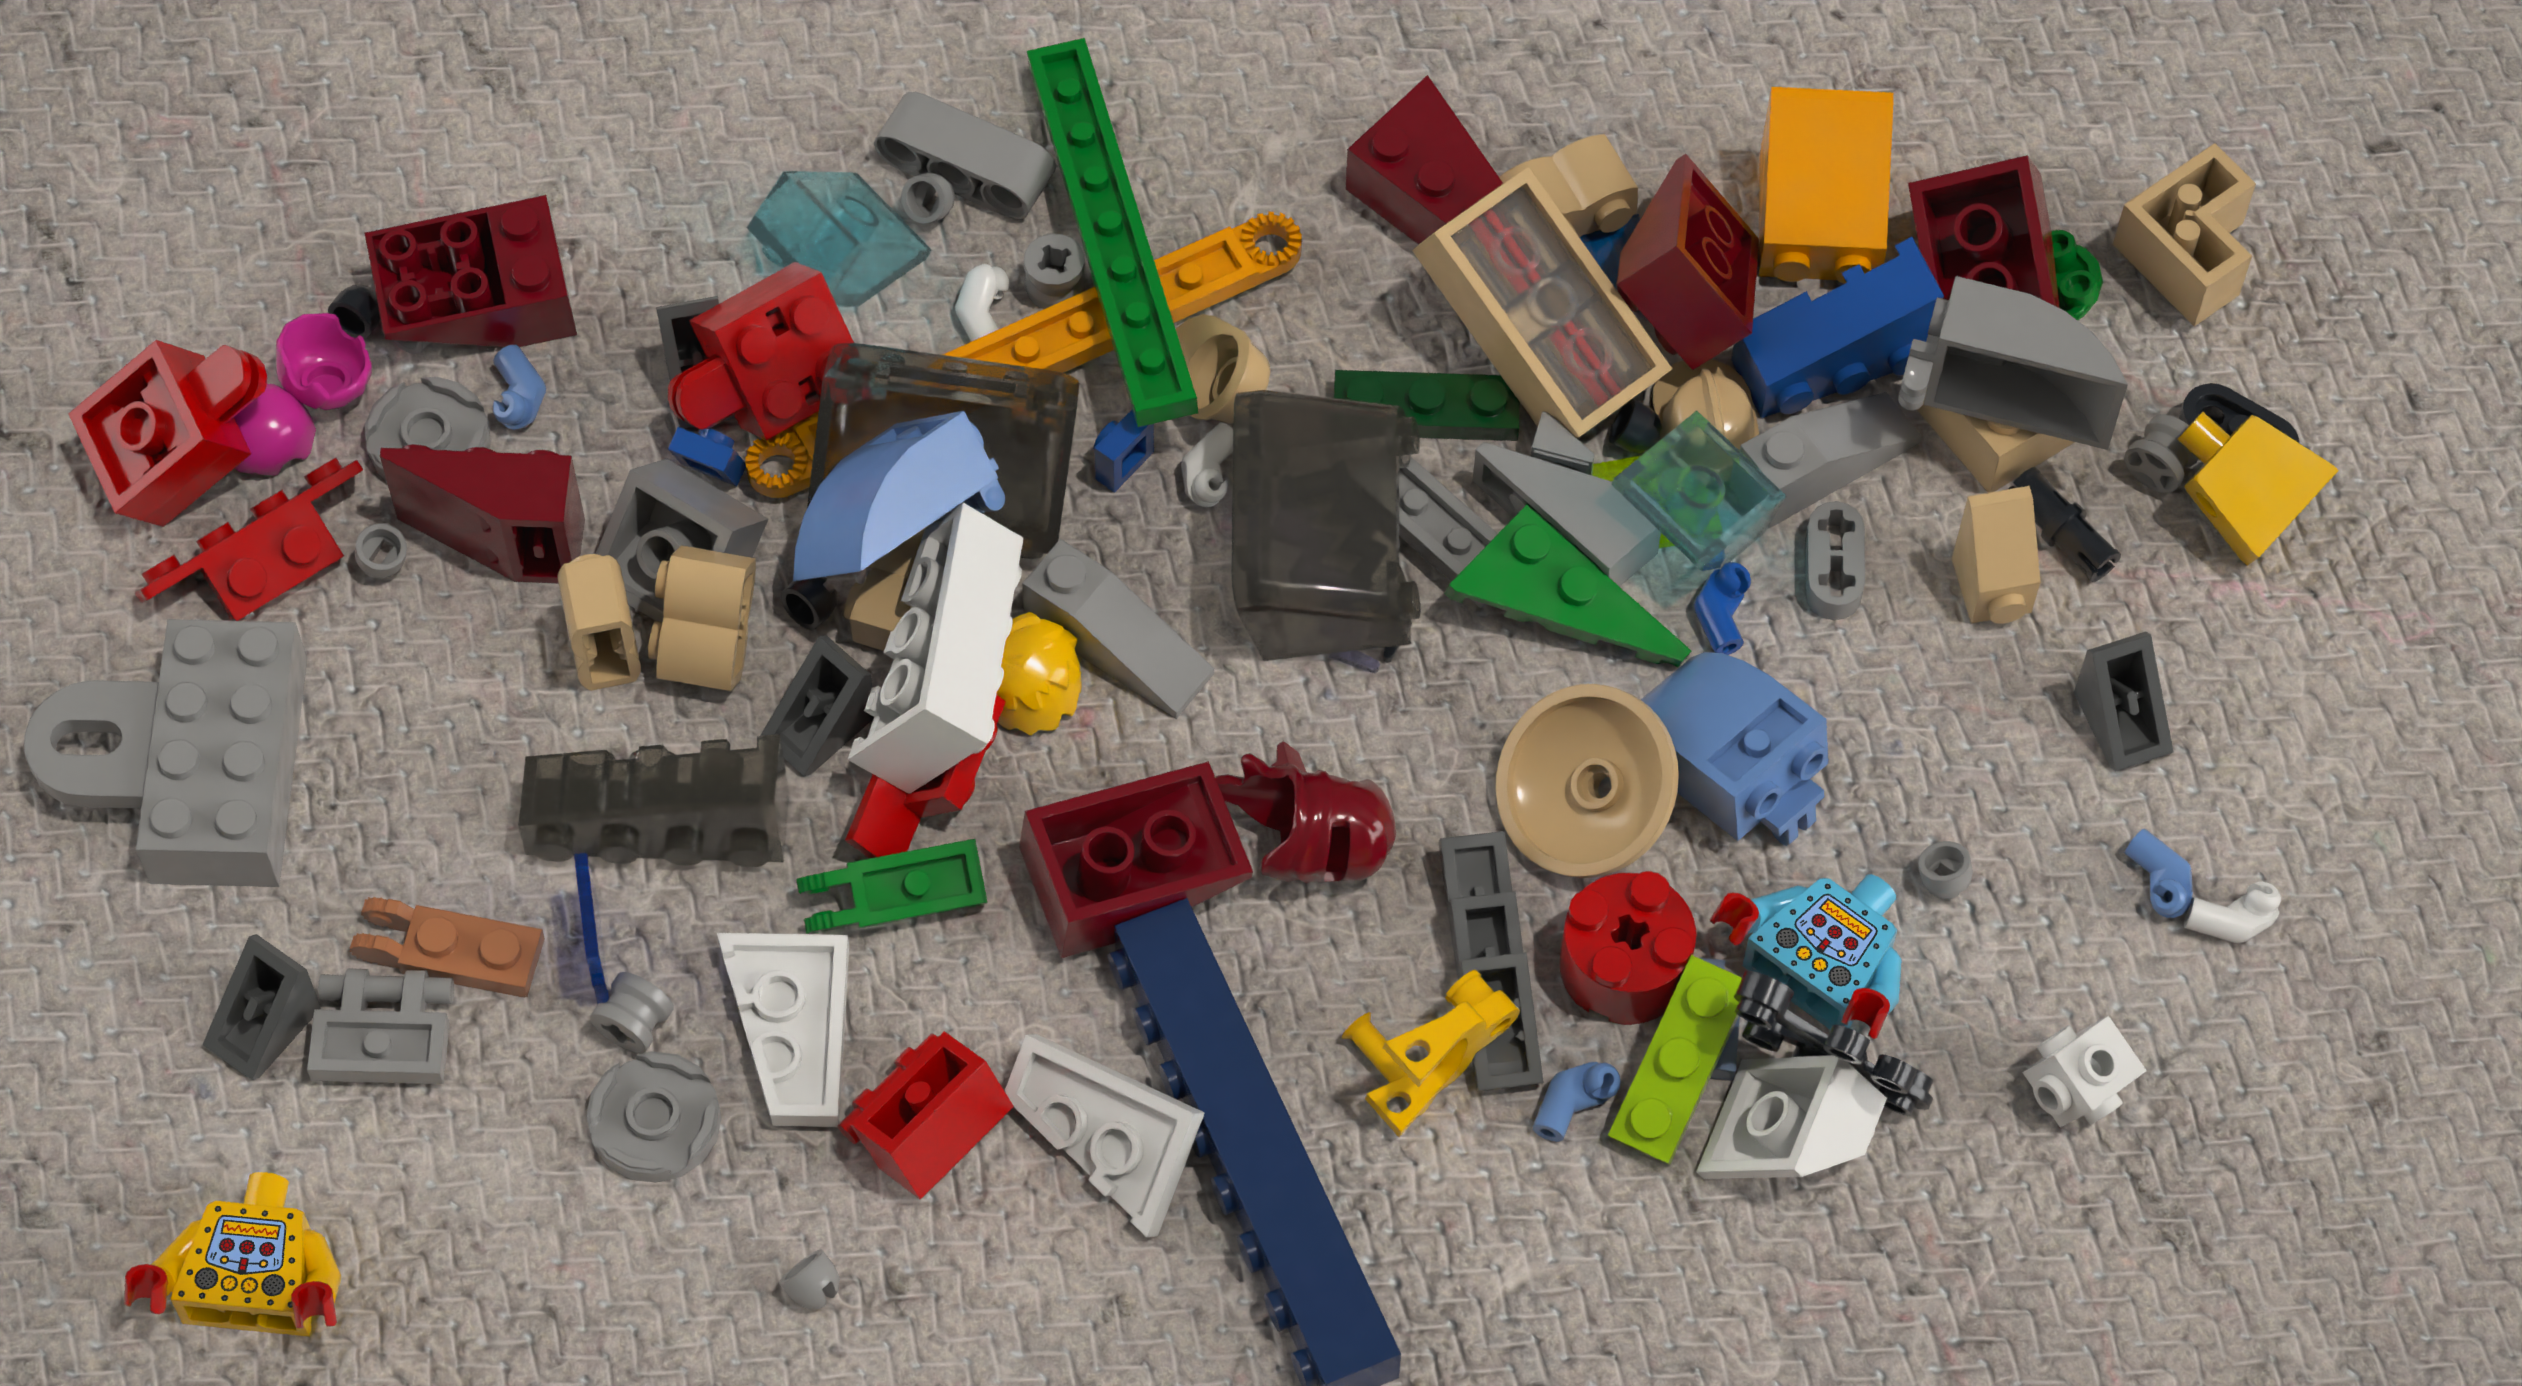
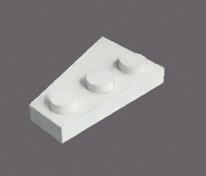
[1005,1034,1205,1237]

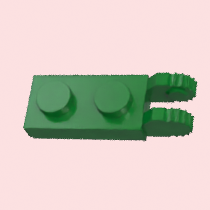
[796,839,988,934]

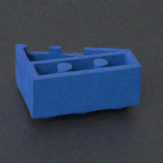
[1731,237,1944,419]

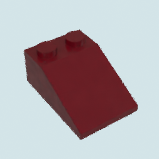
[1616,154,1759,371]
[1908,155,2059,308]
[1019,761,1253,958]

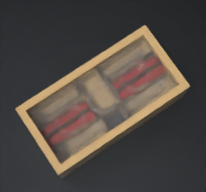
[1412,166,1672,438]

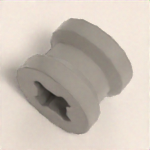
[1024,233,1086,309]
[2124,414,2199,493]
[590,972,674,1054]

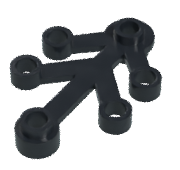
[1734,971,1933,1116]

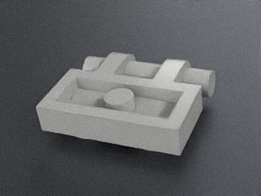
[307,968,454,1084]

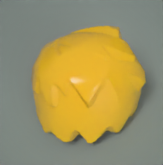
[996,612,1082,735]

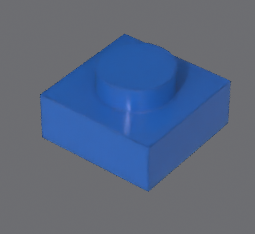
[1093,410,1154,493]
[668,427,746,487]

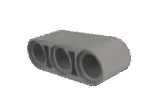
[874,92,1056,219]

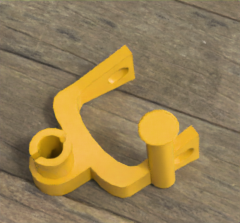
[1342,969,1520,1137]

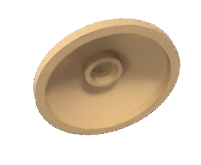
[1495,684,1679,878]

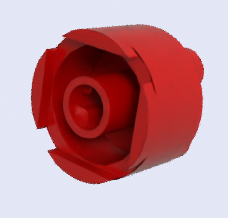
[1559,871,1696,1025]

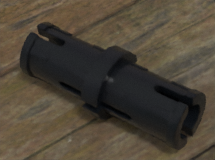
[2009,467,2121,582]

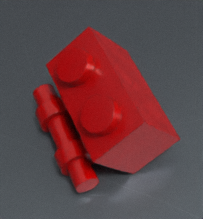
[837,1031,1014,1200]

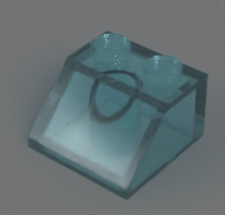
[746,171,932,307]
[1611,410,1787,571]

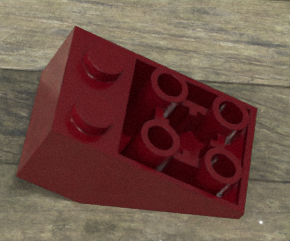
[364,195,577,347]
[380,444,585,584]

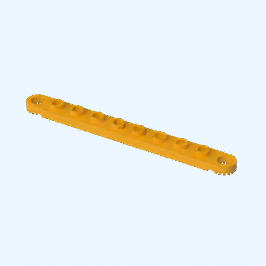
[745,211,1302,498]

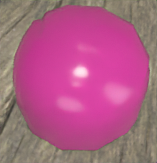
[276,313,372,411]
[234,384,316,476]

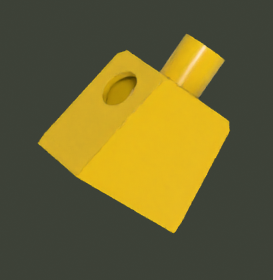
[2177,412,2339,566]

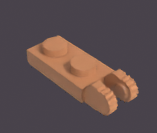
[349,897,545,998]

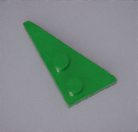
[1444,504,1692,668]

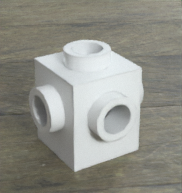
[2022,1016,2147,1127]

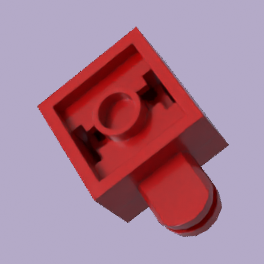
[667,262,872,440]
[68,340,267,527]

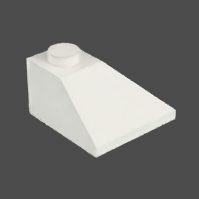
[1696,1055,1887,1179]

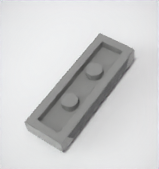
[1349,442,1498,609]

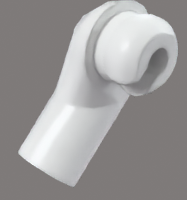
[955,264,1009,342]
[1181,422,1241,507]
[2184,882,2281,943]

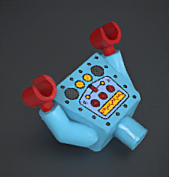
[1709,874,1902,1039]

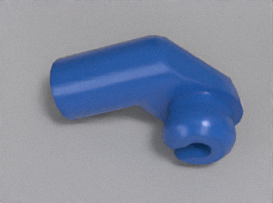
[1694,562,1751,655]

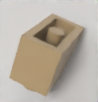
[1951,486,2041,624]

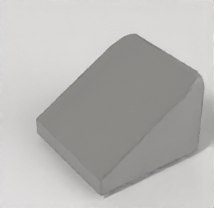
[1531,412,1594,475]

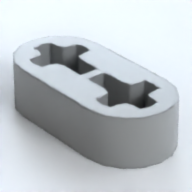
[1805,501,1865,620]

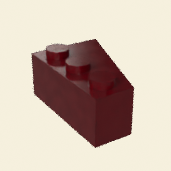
[1346,75,1504,245]

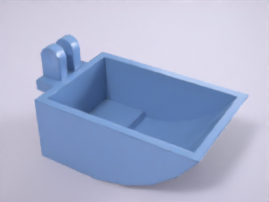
[793,411,1005,581]
[1641,652,1828,846]

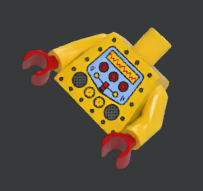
[124,1172,341,1337]

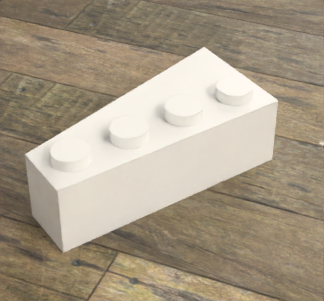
[848,502,1023,794]

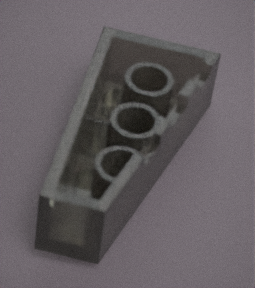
[518,734,789,867]

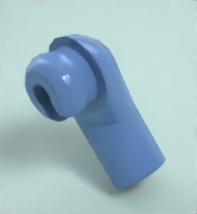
[493,344,546,430]
[2124,828,2193,918]
[1533,1062,1621,1142]

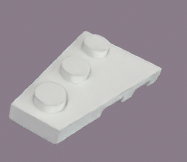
[717,933,849,1127]

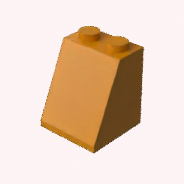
[1758,87,1894,284]

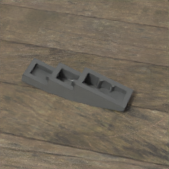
[1438,831,1544,1092]

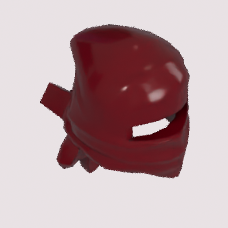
[1215,741,1396,884]

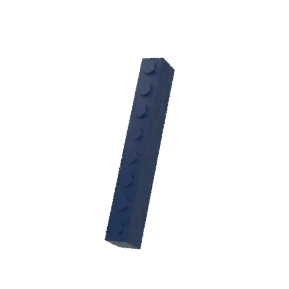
[1108,898,1401,1386]

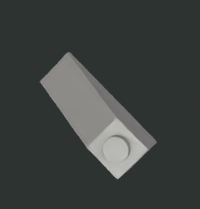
[1734,392,1922,528]
[1472,442,1662,587]
[1022,539,1214,719]

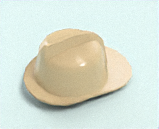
[1176,314,1275,423]
[1653,359,1759,482]

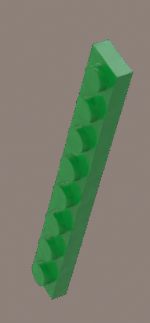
[1027,38,1199,427]

